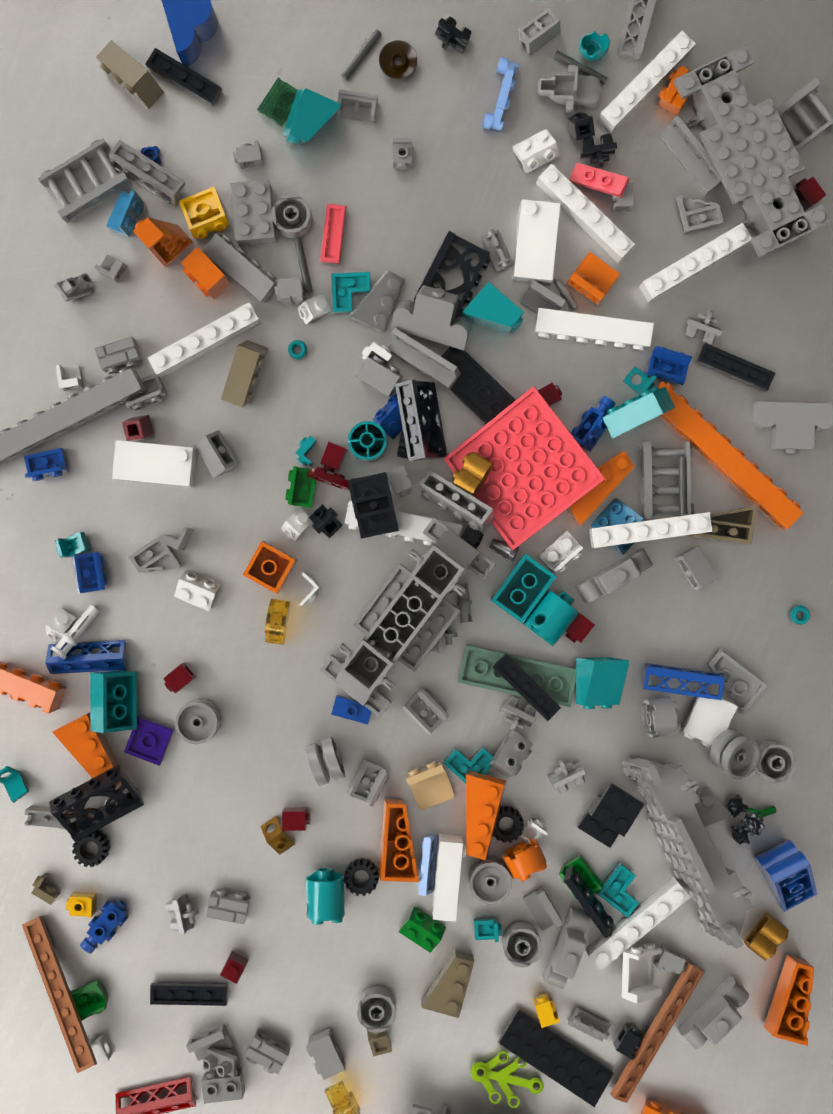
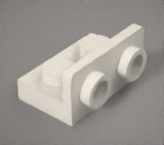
[538,531,584,573]

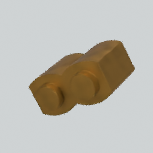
[452,451,494,497]
[744,913,789,961]

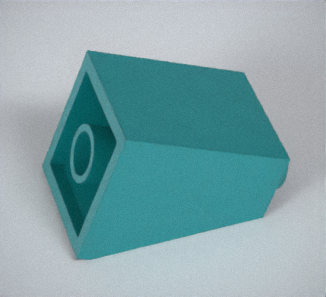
[282,88,341,145]
[462,282,524,334]
[576,657,629,709]

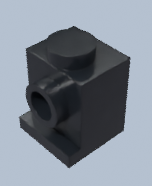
[567,112,595,141]
[461,525,484,549]
[613,1024,642,1060]

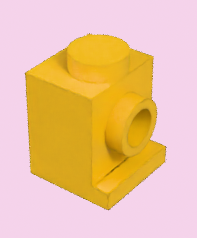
[66,893,97,918]
[533,993,560,1028]

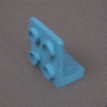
[106,190,144,237]
[591,498,645,555]

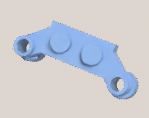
[482,56,519,131]

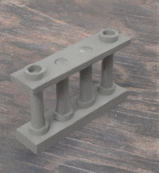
[776,77,833,152]
[37,138,132,223]
[640,441,694,520]

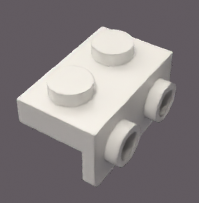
[512,129,559,173]
[174,570,221,611]

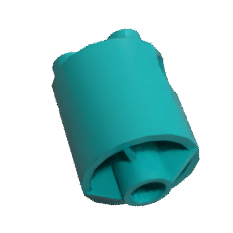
[348,421,388,463]
[523,590,579,646]
[306,868,345,925]

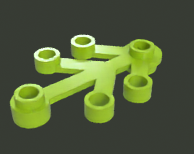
[470,1050,544,1108]

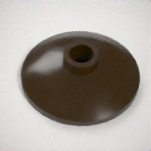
[379,40,417,80]

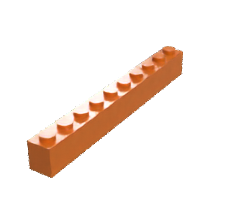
[657,381,803,530]

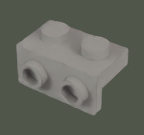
[126,373,166,410]
[402,689,449,735]
[347,759,389,806]

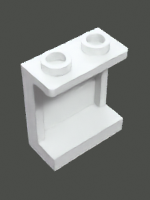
[680,688,738,748]
[622,943,662,1003]

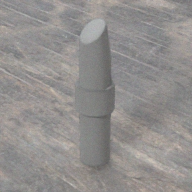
[554,279,579,310]

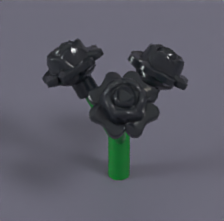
[727,794,776,845]

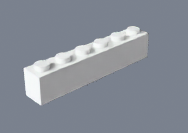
[598,30,696,134]
[536,163,635,263]
[639,223,752,303]
[148,302,261,378]
[534,308,654,351]
[344,501,462,546]
[589,512,712,548]
[586,877,691,971]

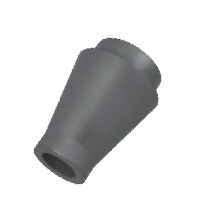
[489,539,519,562]

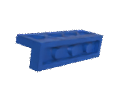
[45,640,127,674]
[643,663,725,701]

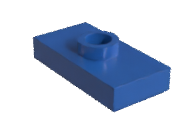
[331,696,372,725]

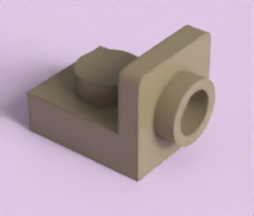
[32,873,60,905]
[367,1030,392,1057]

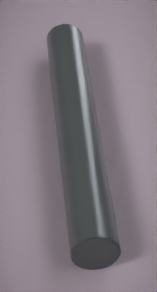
[341,29,382,80]
[554,50,608,85]
[293,237,312,293]
[678,457,687,515]

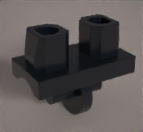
[435,16,472,54]
[580,134,617,168]

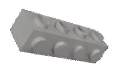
[202,233,278,302]
[418,470,495,532]

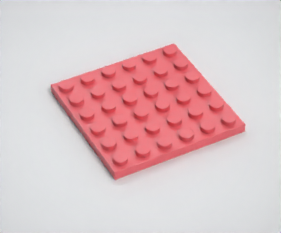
[444,386,606,550]

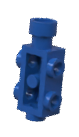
[571,395,616,452]
[80,899,129,954]

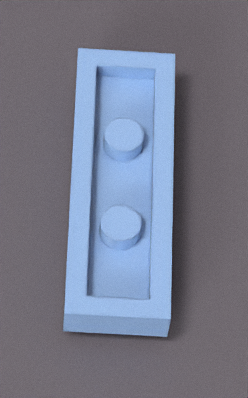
[418,834,439,896]

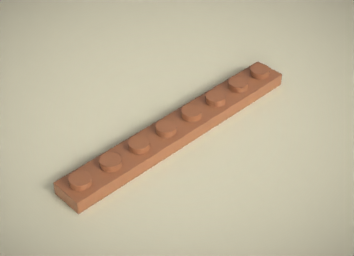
[22,916,98,1073]
[610,962,705,1103]

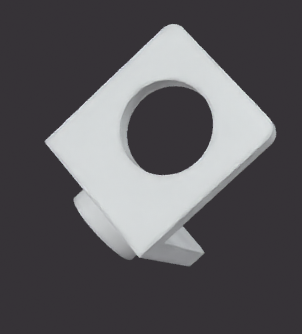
[300,572,320,606]
[519,817,548,843]
[88,1033,113,1061]

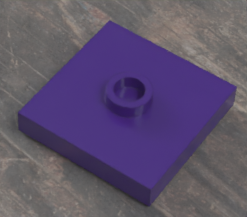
[124,716,174,766]

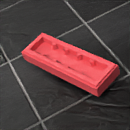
[569,163,629,198]
[320,204,346,265]

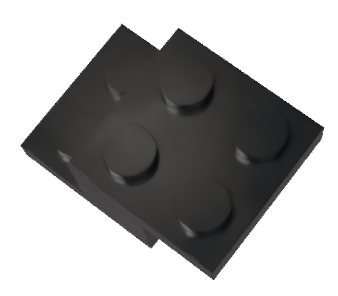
[347,472,399,539]
[577,782,645,848]

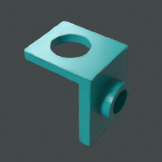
[623,366,657,395]
[0,766,29,803]

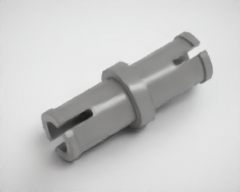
[457,584,473,623]

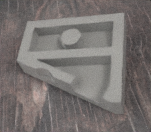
[676,195,724,233]
[128,535,182,573]

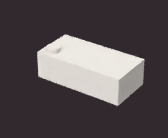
[512,199,561,285]
[112,440,197,487]
[432,833,466,922]

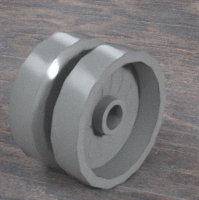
[175,699,222,744]
[710,729,761,779]
[306,737,345,786]
[469,856,512,905]

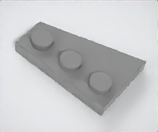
[708,649,767,714]

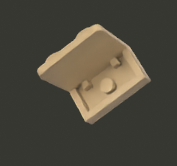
[406,761,454,810]

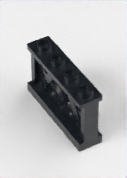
[414,231,491,318]
[395,380,447,461]
[49,765,144,842]

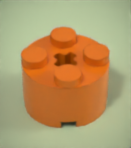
[502,838,547,881]

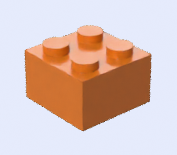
[181,247,230,299]
[243,541,297,594]

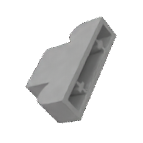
[391,285,472,350]
[752,401,833,454]
[575,548,653,603]
[542,905,590,989]
[677,975,749,1049]

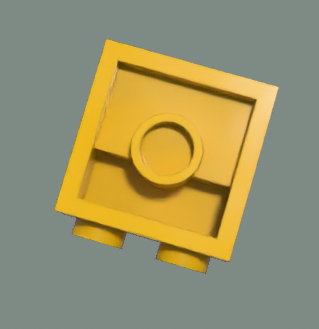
[179,187,230,239]

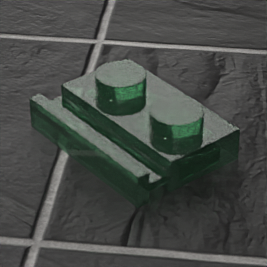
[257,77,297,127]

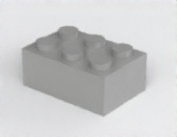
[230,179,277,247]

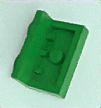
[285,466,316,508]
[559,855,604,898]
[399,907,446,953]
[70,980,108,1021]

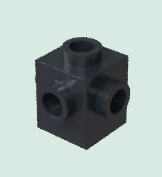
[309,504,343,539]

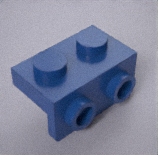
[646,346,692,385]
[372,393,403,439]
[24,448,68,481]
[72,552,107,594]

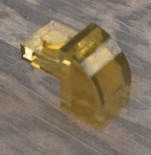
[265,599,290,645]
[325,1080,360,1114]

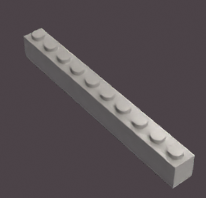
[0,367,146,465]

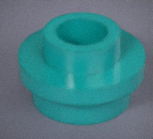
[288,340,307,360]
[790,605,810,625]

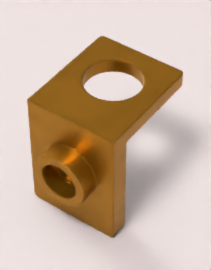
[261,816,295,855]

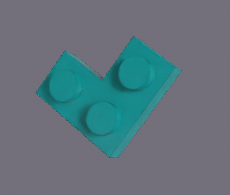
[331,272,371,313]
[443,747,494,784]
[596,863,639,918]

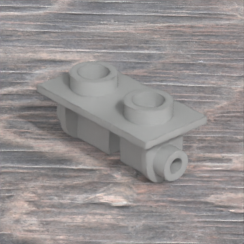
[481,229,514,272]
[568,1007,611,1042]

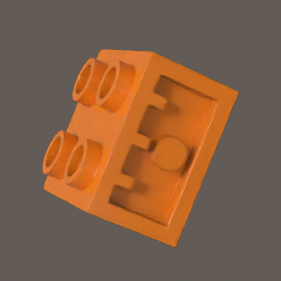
[567,252,620,306]

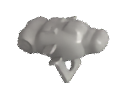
[538,65,601,113]

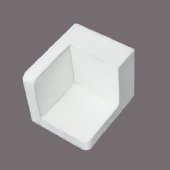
[56,365,83,391]

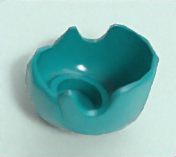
[579,31,610,61]

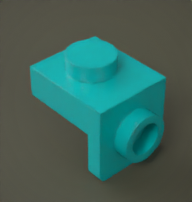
[295,436,317,466]
[55,532,90,558]
[474,918,502,942]

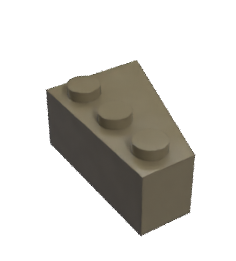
[96,40,164,109]
[221,340,268,408]
[689,506,757,545]
[421,950,474,1018]

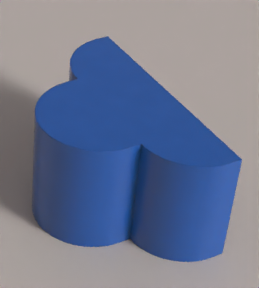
[162,0,218,67]
[755,840,818,912]

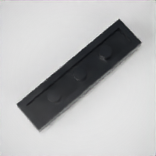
[145,48,222,106]
[696,343,775,391]
[492,653,561,721]
[564,866,614,938]
[150,983,228,1006]

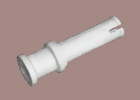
[51,605,100,659]

